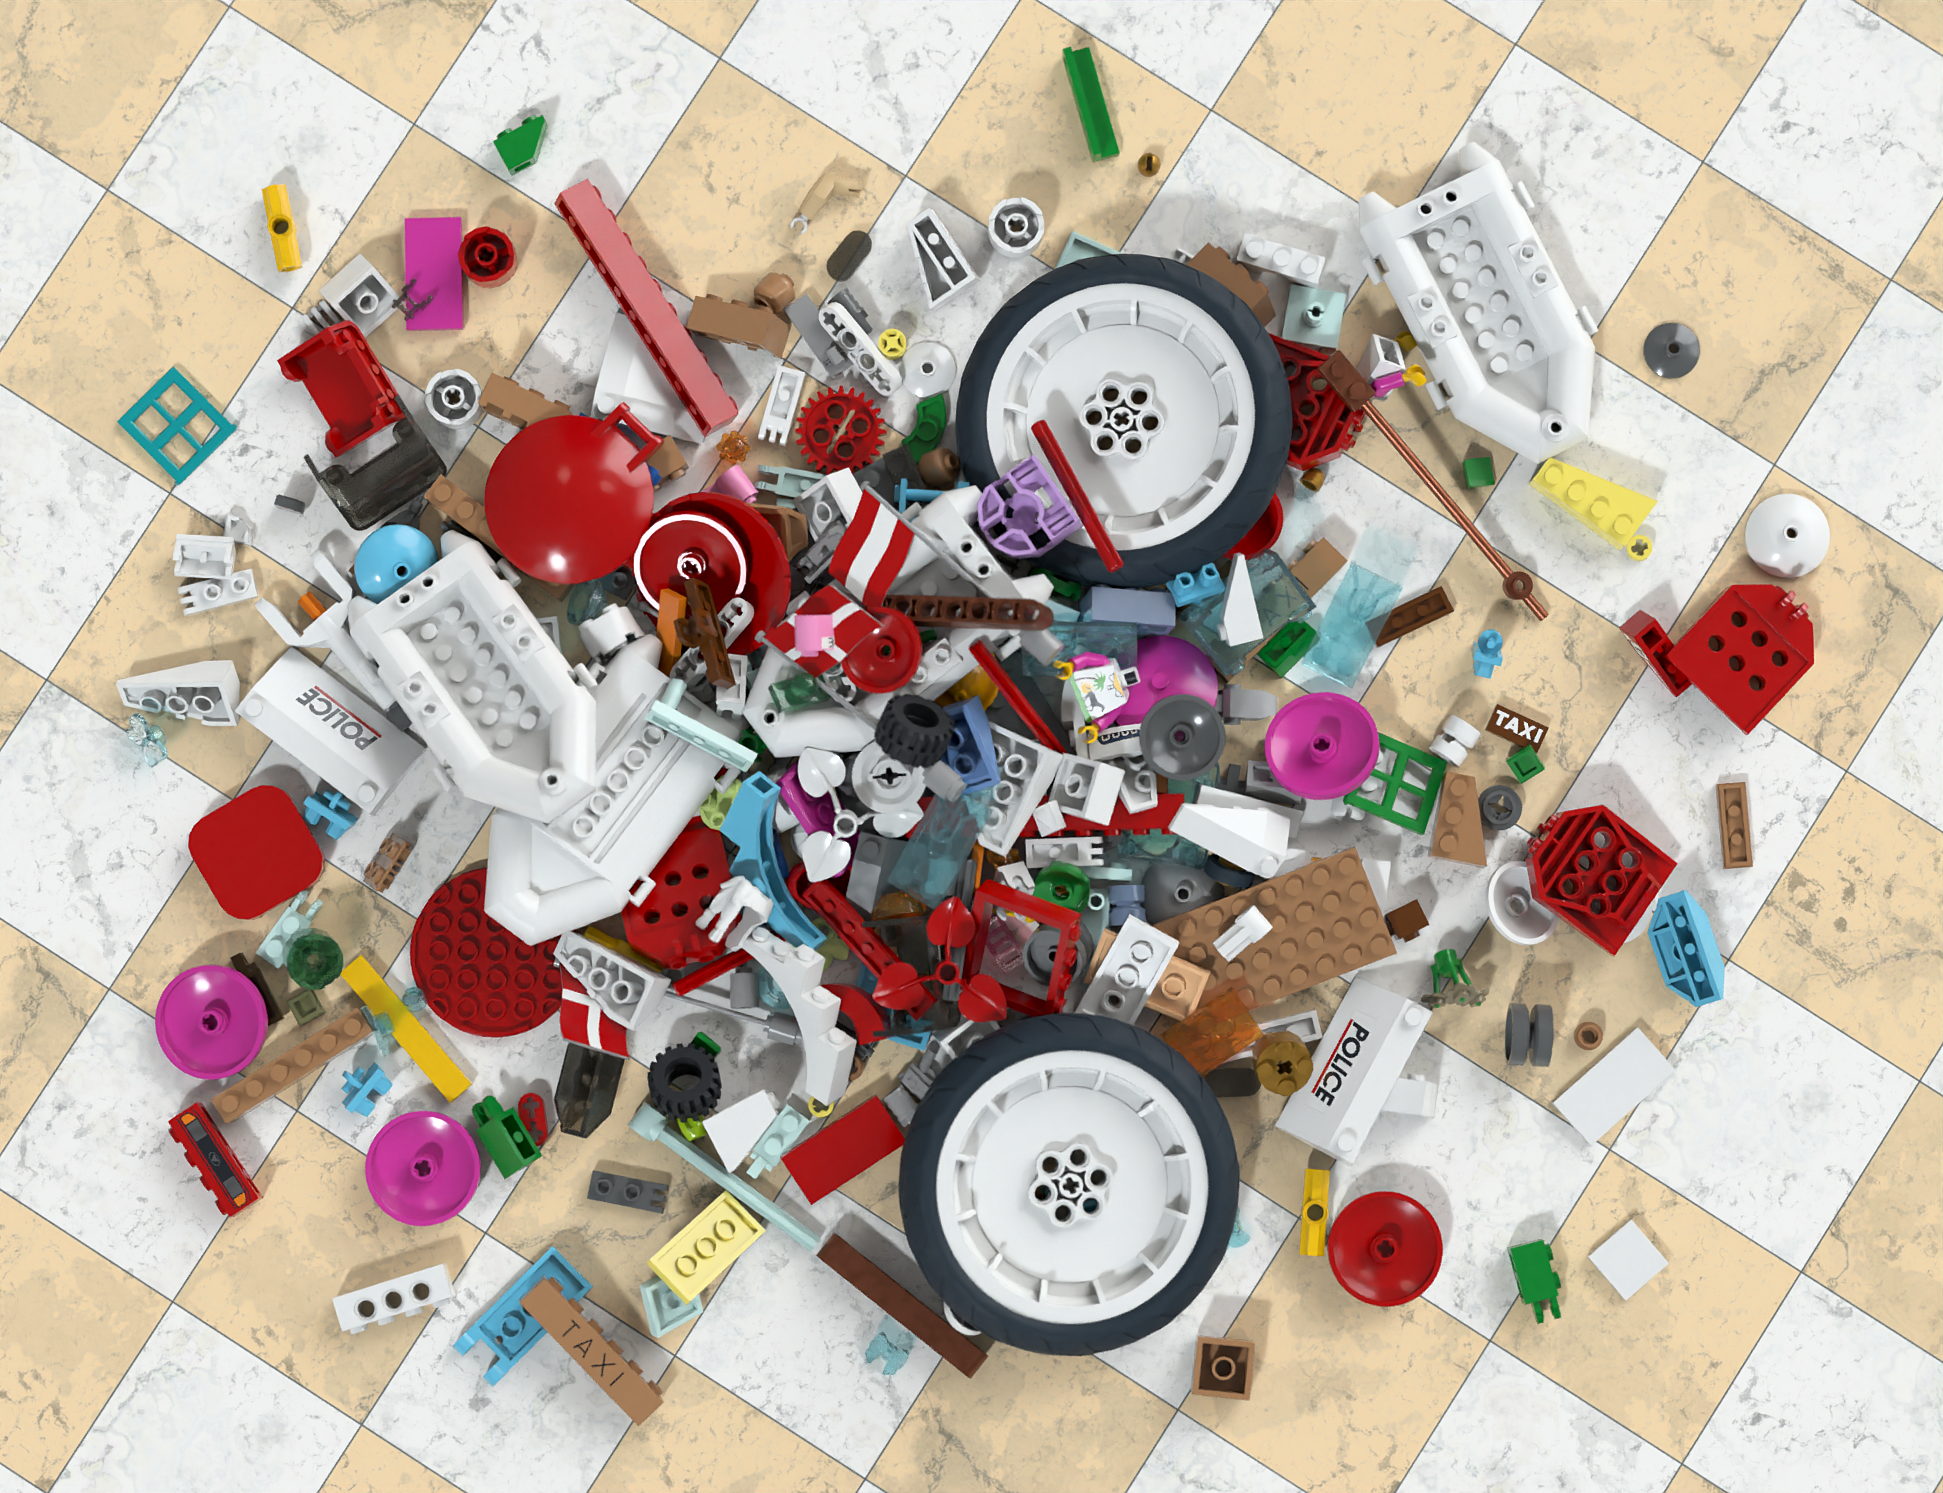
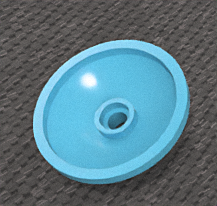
[354,524,439,604]

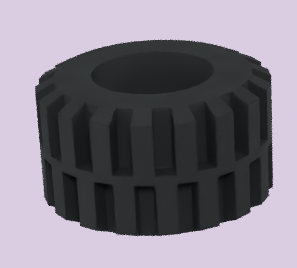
[874,694,954,768]
[647,1043,722,1123]

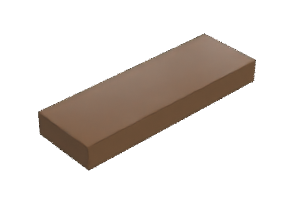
[1715,782,1753,869]

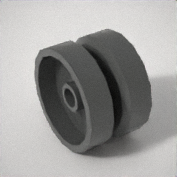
[1022,922,1094,986]
[1505,1003,1554,1067]

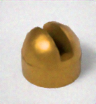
[1138,153,1160,177]
[1300,468,1325,492]

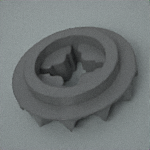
[1478,785,1522,830]

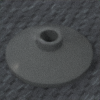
[1643,323,1700,379]

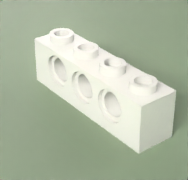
[332,1263,456,1335]

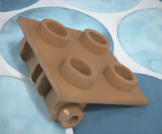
[363,833,412,893]

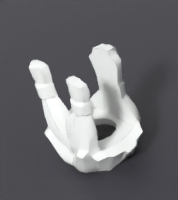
[696,876,773,952]

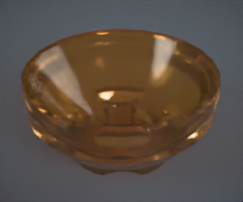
[872,892,924,923]

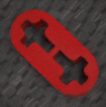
[518,1093,548,1147]

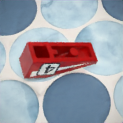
[1619,610,1692,698]

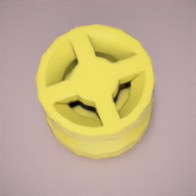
[878,329,907,360]

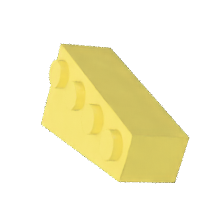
[1529,457,1658,551]

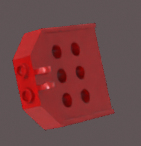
[1269,333,1366,471]
[1664,584,1814,735]
[1525,805,1678,956]
[621,827,742,970]

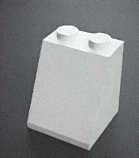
[702,1089,781,1173]

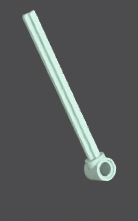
[628,1102,821,1252]

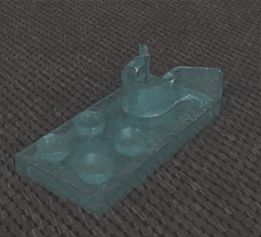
[1301,560,1403,689]
[1022,620,1138,676]
[887,792,993,910]

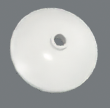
[1745,494,1830,578]
[1485,861,1559,945]

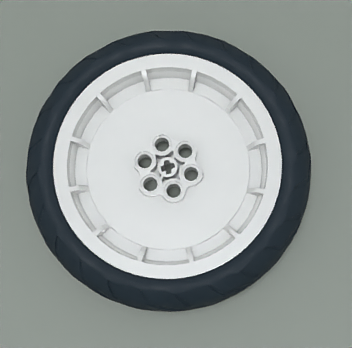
[955,254,1292,589]
[898,1013,1240,1356]

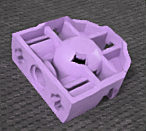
[977,454,1083,559]

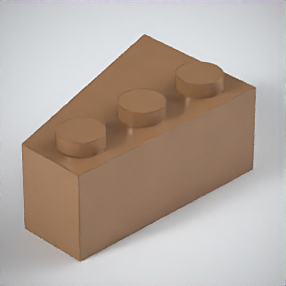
[1186,242,1276,327]
[686,294,791,359]
[478,373,573,430]
[1427,772,1487,868]

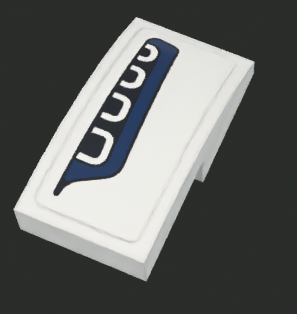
[1087,724,1142,762]

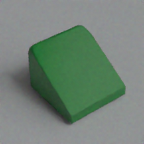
[1462,457,1495,490]
[690,1032,722,1060]

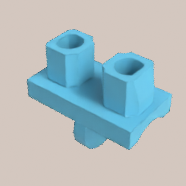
[1166,563,1225,607]
[1471,629,1503,679]
[303,790,359,840]
[341,1062,393,1117]

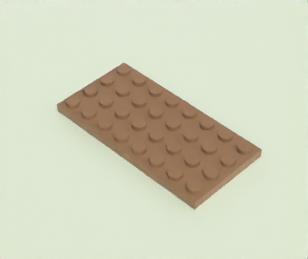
[1150,846,1397,1035]

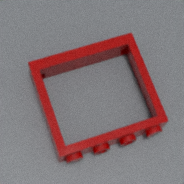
[960,879,1082,1017]

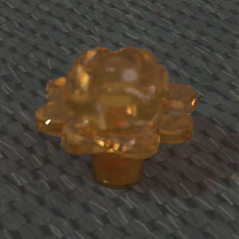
[716,430,751,465]
[985,848,1020,869]

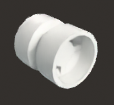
[1429,715,1481,768]

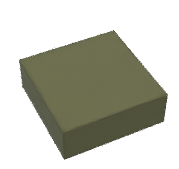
[286,987,326,1026]

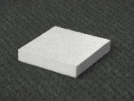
[1587,1219,1669,1301]

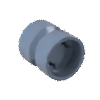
[1108,885,1146,926]

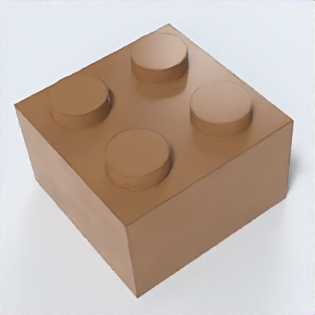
[1190,1335,1255,1401]

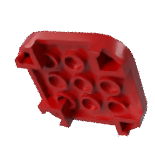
[188,785,326,920]

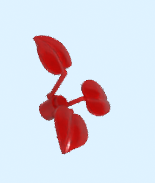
[872,897,1007,1022]

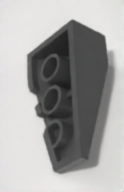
[837,828,920,939]

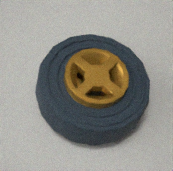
[1204,854,1255,888]

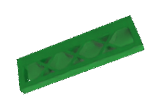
[1062,47,1120,163]

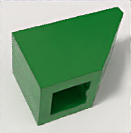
[493,115,548,176]

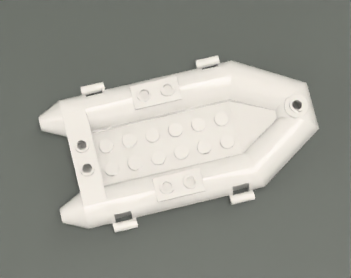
[1359,142,1598,464]
[742,485,1054,758]
[347,530,599,824]
[484,634,751,946]

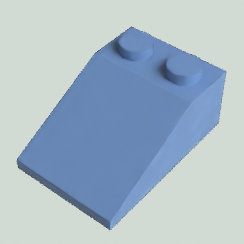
[941,695,1000,797]

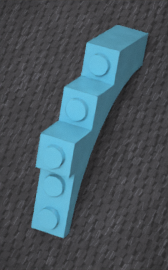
[720,771,827,951]

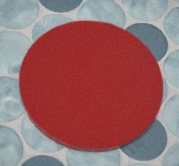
[410,867,579,1038]

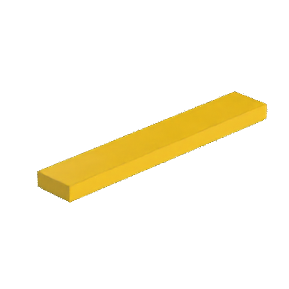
[340,955,473,1103]

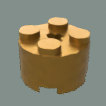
[1252,1030,1313,1096]

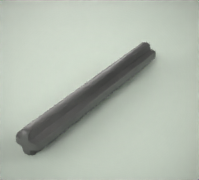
[942,859,977,1001]

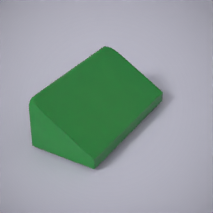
[1257,614,1320,678]

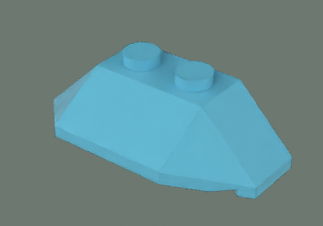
[1647,890,1725,1007]

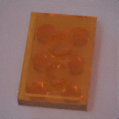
[1160,987,1264,1076]

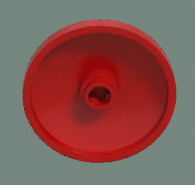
[634,511,748,620]
[1327,1191,1443,1307]

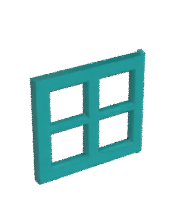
[117,367,237,485]

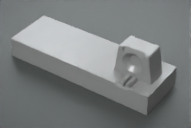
[784,293,854,379]

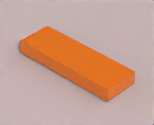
[656,588,687,678]

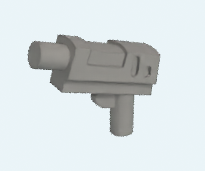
[898,1050,937,1100]

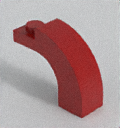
[820,983,895,1045]

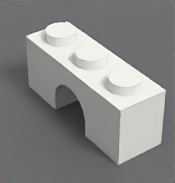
[1235,234,1326,288]

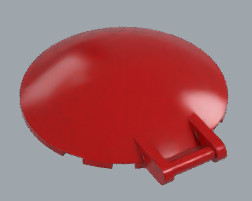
[484,402,665,585]
[624,492,791,660]

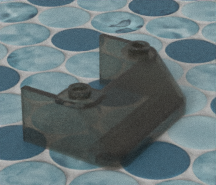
[303,395,447,531]
[862,914,961,1037]

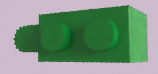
[471,1095,542,1179]
[1507,1239,1561,1324]

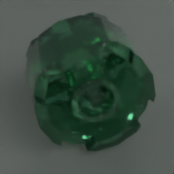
[283,928,344,990]

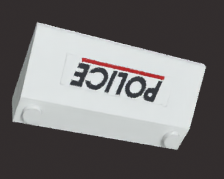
[235,646,426,816]
[1275,976,1433,1167]

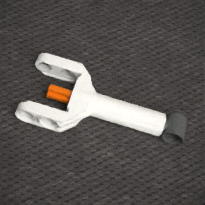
[254,548,412,732]

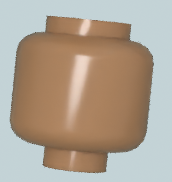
[753,272,795,314]
[918,447,960,488]

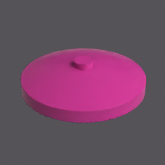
[1114,636,1218,741]
[1265,692,1380,800]
[155,965,268,1080]
[365,1111,481,1226]

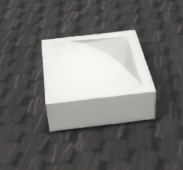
[1033,800,1066,837]

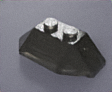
[554,1043,625,1139]

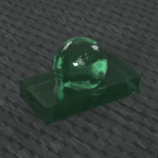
[768,672,832,713]

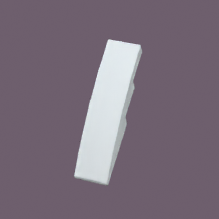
[1194,784,1303,838]

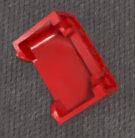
[277,320,407,458]

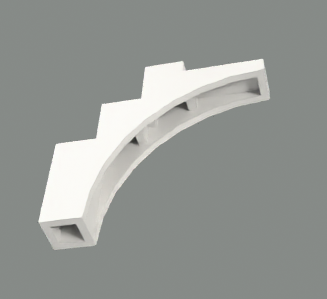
[742,926,857,1106]

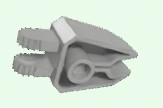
[1215,684,1277,725]

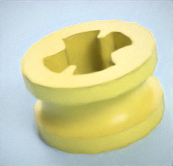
[1626,535,1652,561]
[808,1096,834,1117]

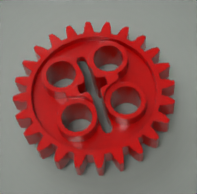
[795,386,887,475]

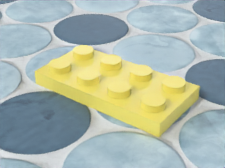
[647,1190,766,1305]

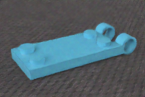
[453,1246,593,1387]

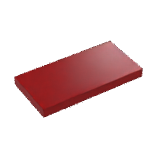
[780,1094,905,1205]

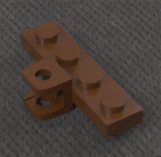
[674,578,736,689]

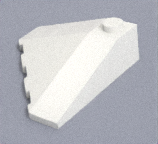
[590,312,704,445]
[965,721,1064,856]

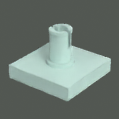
[1281,284,1346,350]
[639,1275,703,1338]

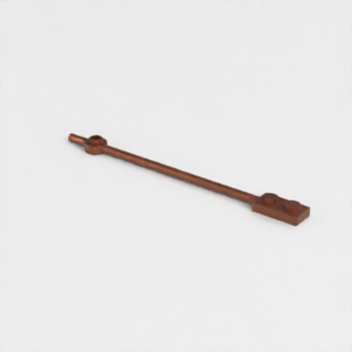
[1316,350,1549,621]

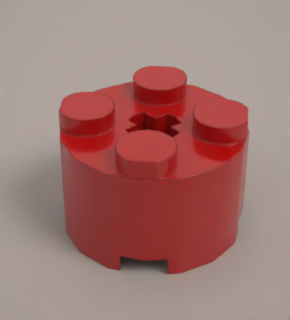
[458,226,518,288]

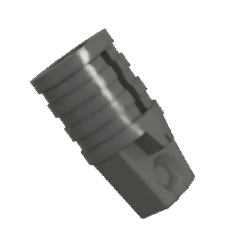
[827,288,873,335]

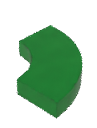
[901,393,946,467]

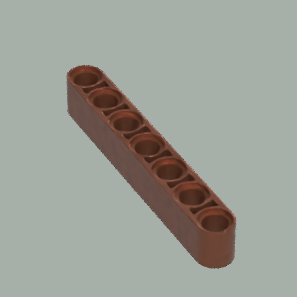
[864,594,1054,631]
[816,1233,989,1379]

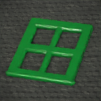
[1343,732,1447,836]

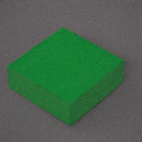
[1506,744,1545,784]

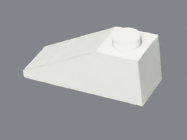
[1217,552,1263,646]

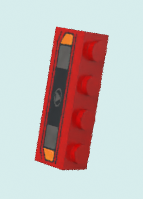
[168,1102,263,1217]

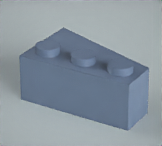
[1078,584,1175,637]

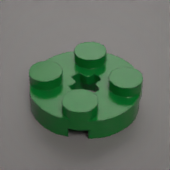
[1027,566,1082,602]
[1033,860,1090,913]

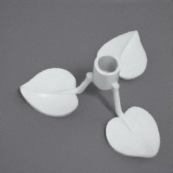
[798,747,923,882]

